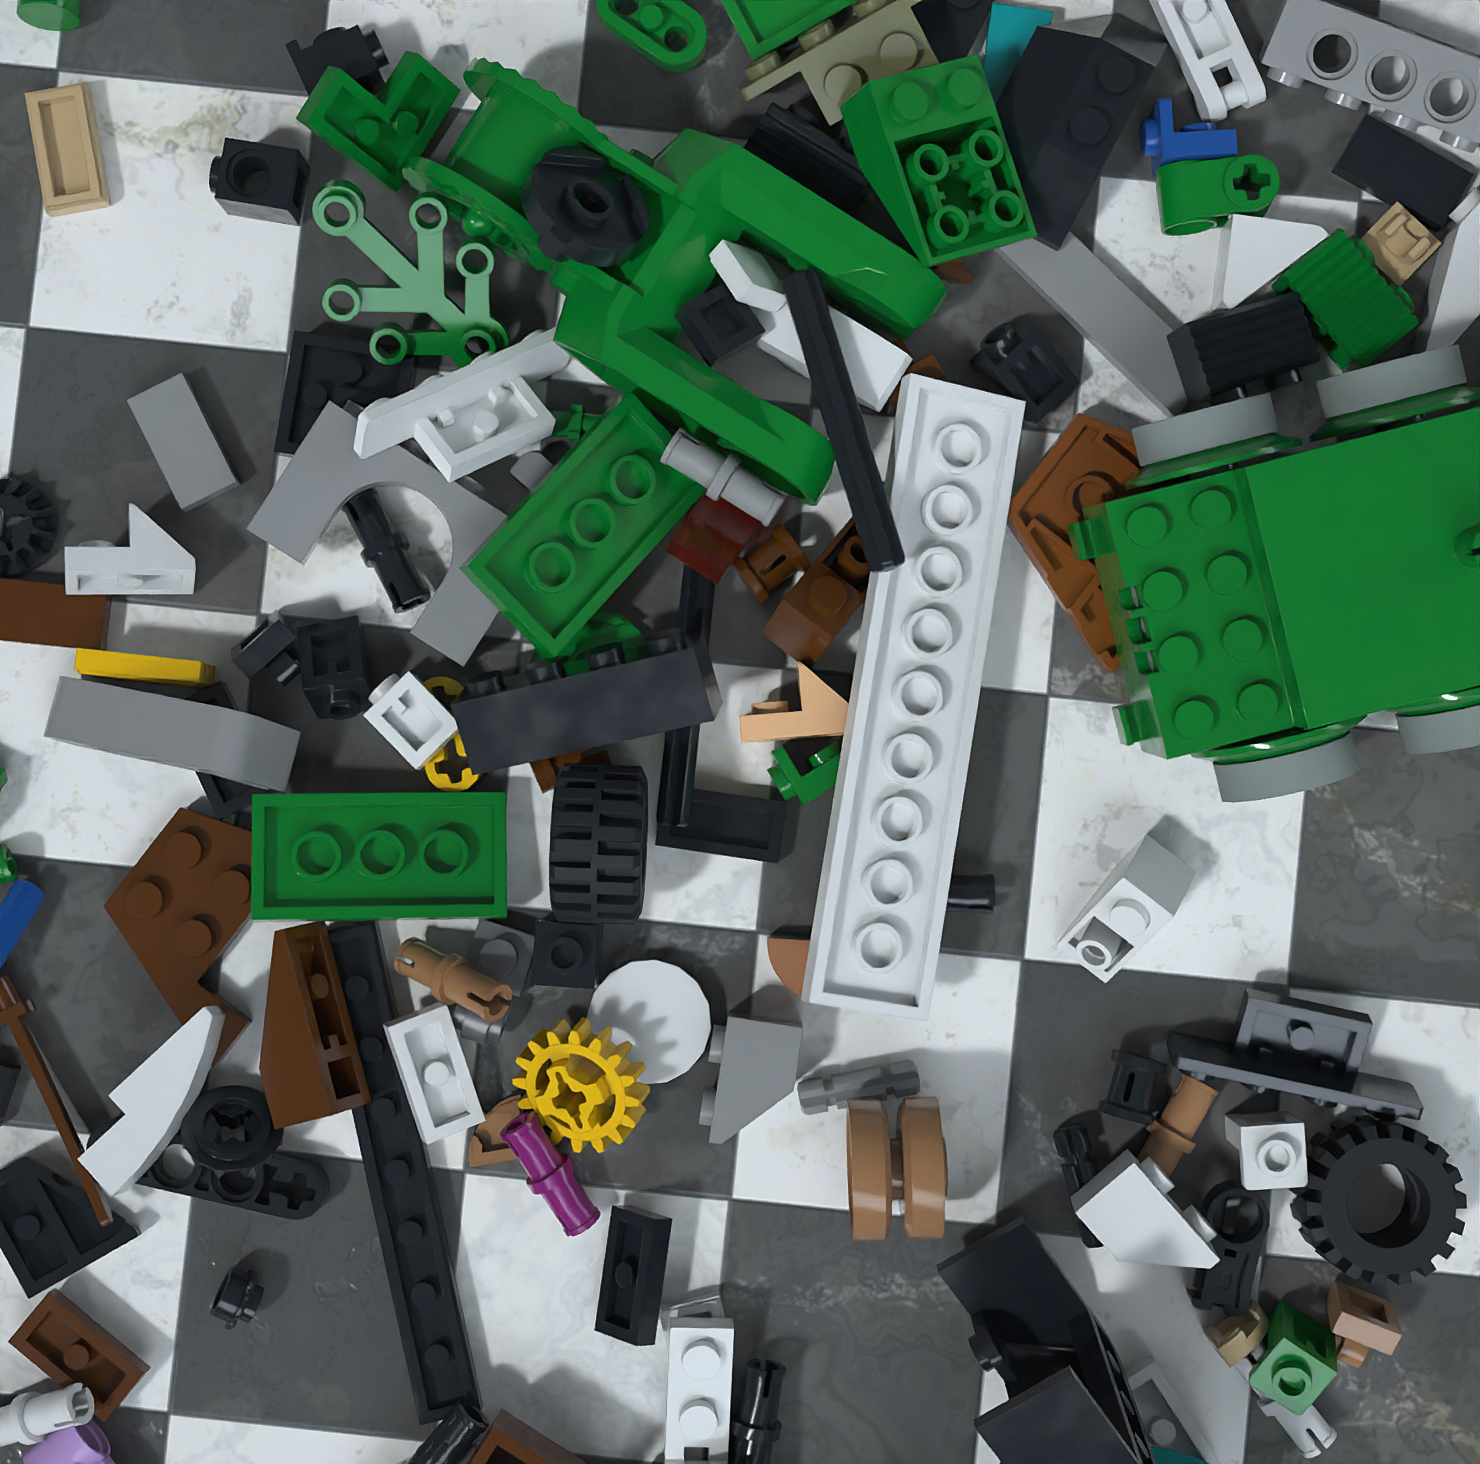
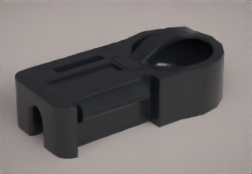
[1186,1180,1270,1317]

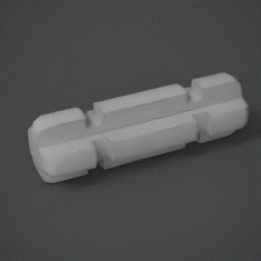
[797,1060,920,1115]

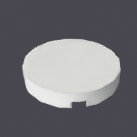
[587,959,711,1084]

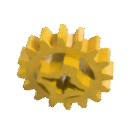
[512,1017,650,1153]

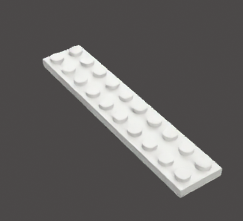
[801,373,1026,1022]

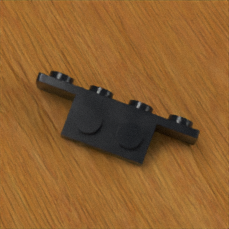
[1166,988,1424,1121]

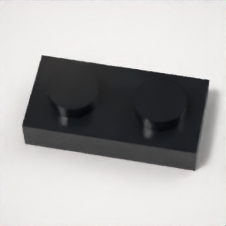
[594,1205,672,1346]

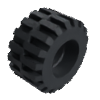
[549,763,648,925]
[1289,1115,1467,1286]

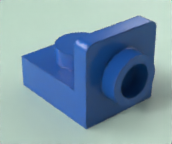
[1140,98,1238,177]

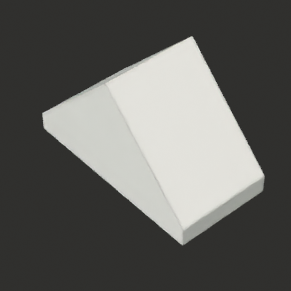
[1210,214,1329,315]

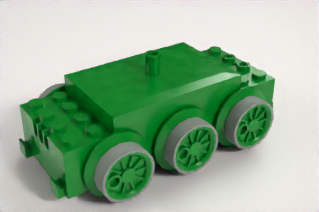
[1067,344,1480,803]

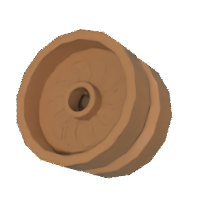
[846,1097,948,1242]

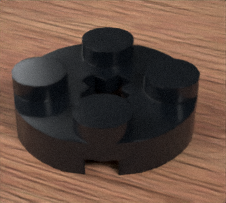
[520,146,649,267]

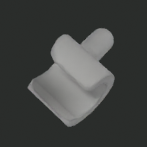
[510,451,554,492]

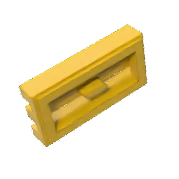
[74,648,216,689]

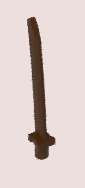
[0,974,113,1227]

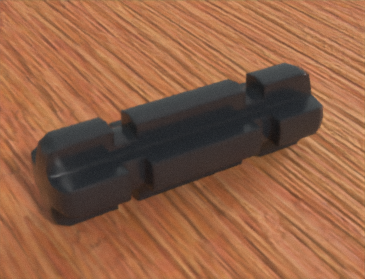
[1053,1124,1104,1248]

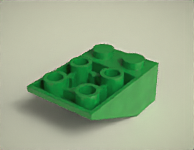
[839,54,1037,268]

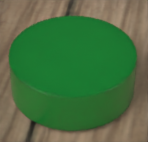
[16,0,82,31]

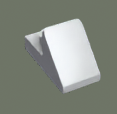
[65,503,196,595]

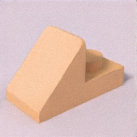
[739,661,849,744]

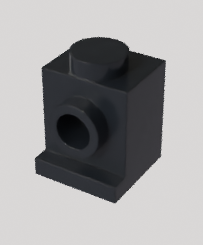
[285,25,390,96]

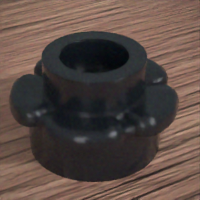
[210,1267,264,1330]

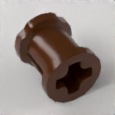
[729,524,811,605]

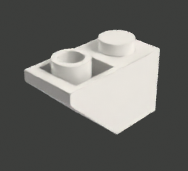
[1056,834,1196,983]
[1070,1149,1220,1269]

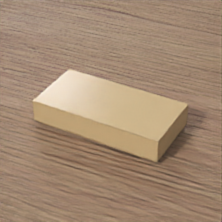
[25,82,111,217]

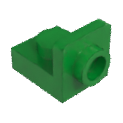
[767,741,841,806]
[1249,1299,1338,1415]

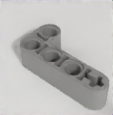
[44,676,301,793]

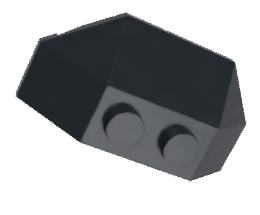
[995,15,1168,251]

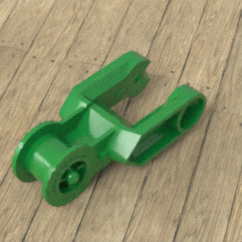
[401,57,947,506]

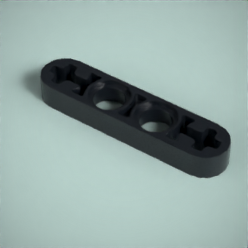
[86,1118,330,1220]

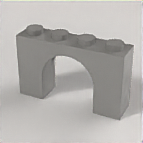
[246,400,516,667]

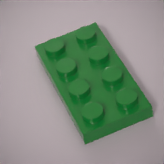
[459,391,707,658]
[251,792,507,922]

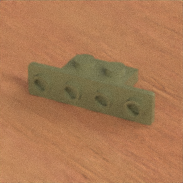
[738,0,939,126]

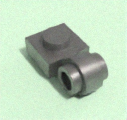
[452,919,535,1045]

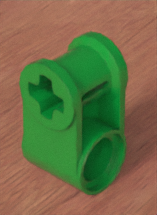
[1154,154,1280,236]

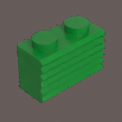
[1271,228,1419,373]

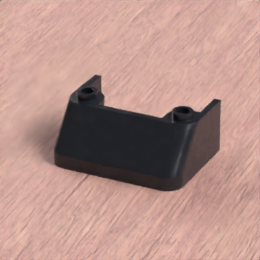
[936,1215,1157,1464]

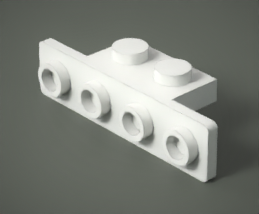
[353,326,570,483]

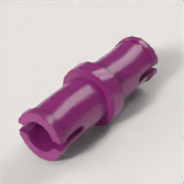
[500,1111,601,1237]

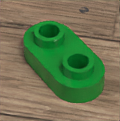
[595,0,707,72]

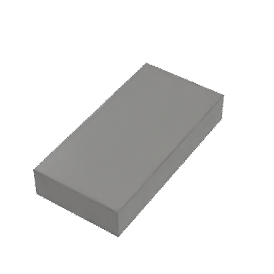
[127,373,241,512]

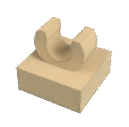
[1361,201,1442,286]

